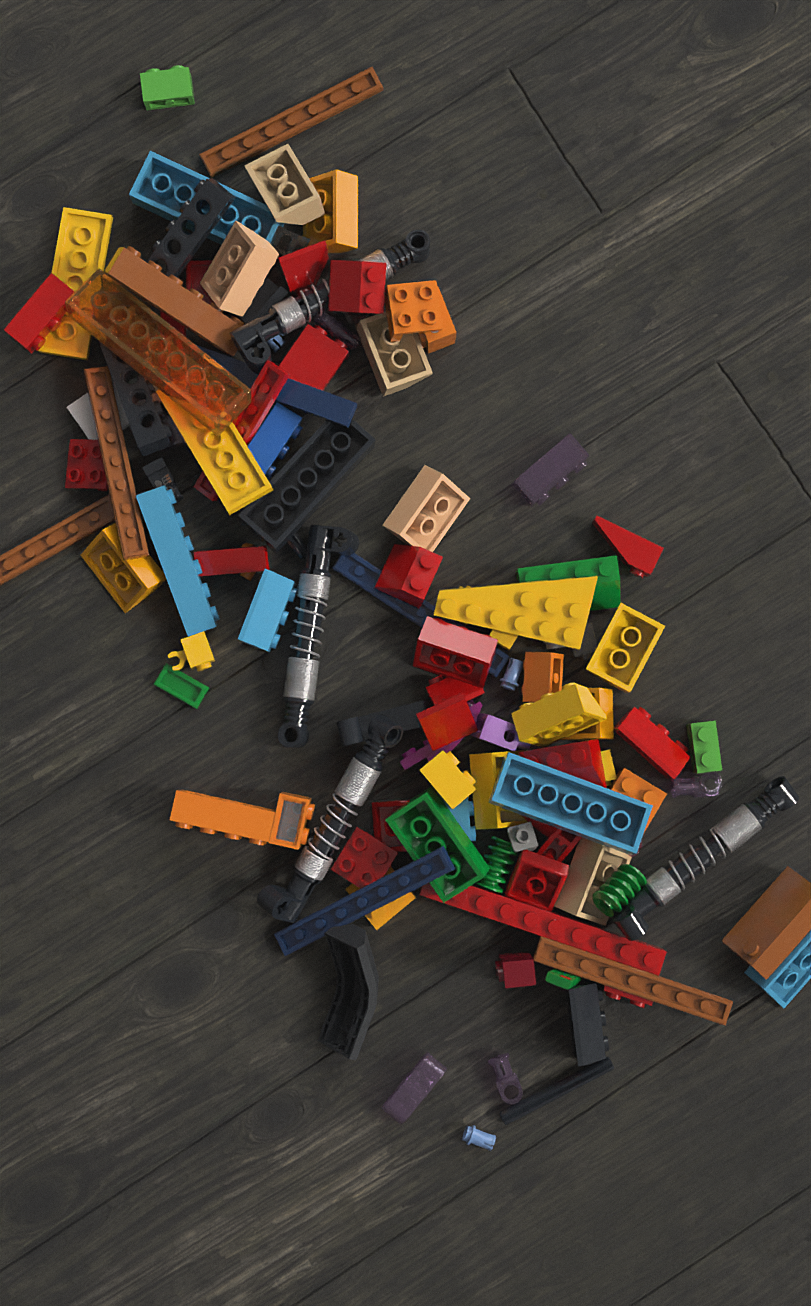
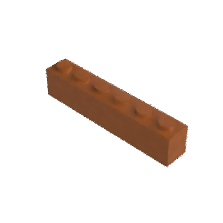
[104,246,244,357]

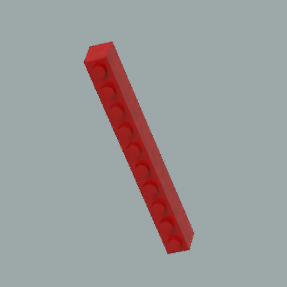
[419,883,667,976]

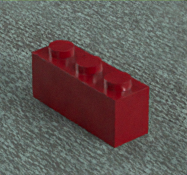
[495,951,536,988]

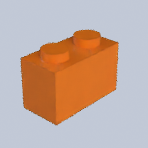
[522,652,564,703]

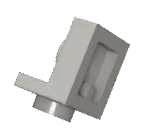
[507,822,538,852]

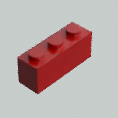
[4,273,79,354]

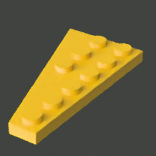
[434,576,598,649]

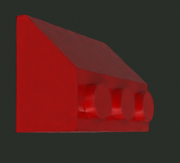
[413,616,498,688]
[613,707,690,779]
[518,739,607,788]

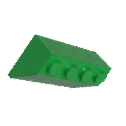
[516,555,621,611]
[385,786,490,903]

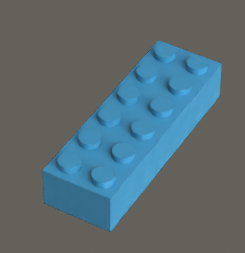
[129,151,285,247]
[488,752,653,855]

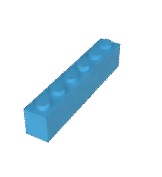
[136,485,220,637]

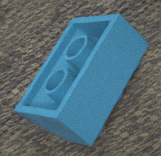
[238,569,298,653]
[744,930,811,1008]

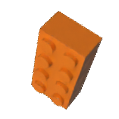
[170,790,276,845]

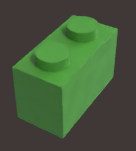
[140,65,195,110]
[686,721,722,774]

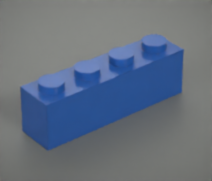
[248,402,303,480]

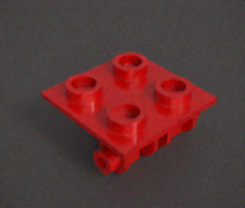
[65,439,108,491]
[331,827,398,889]

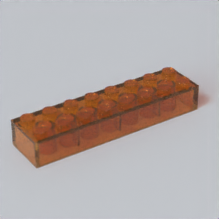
[65,268,251,436]

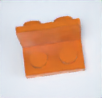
[384,280,443,342]

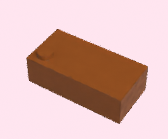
[722,866,811,980]

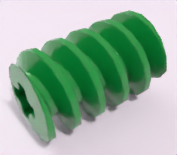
[476,836,519,893]
[592,864,647,918]

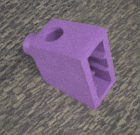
[470,713,531,751]

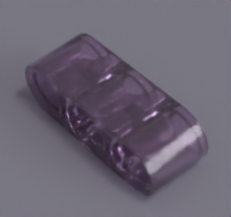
[381,1052,447,1125]

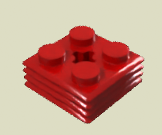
[505,850,569,912]

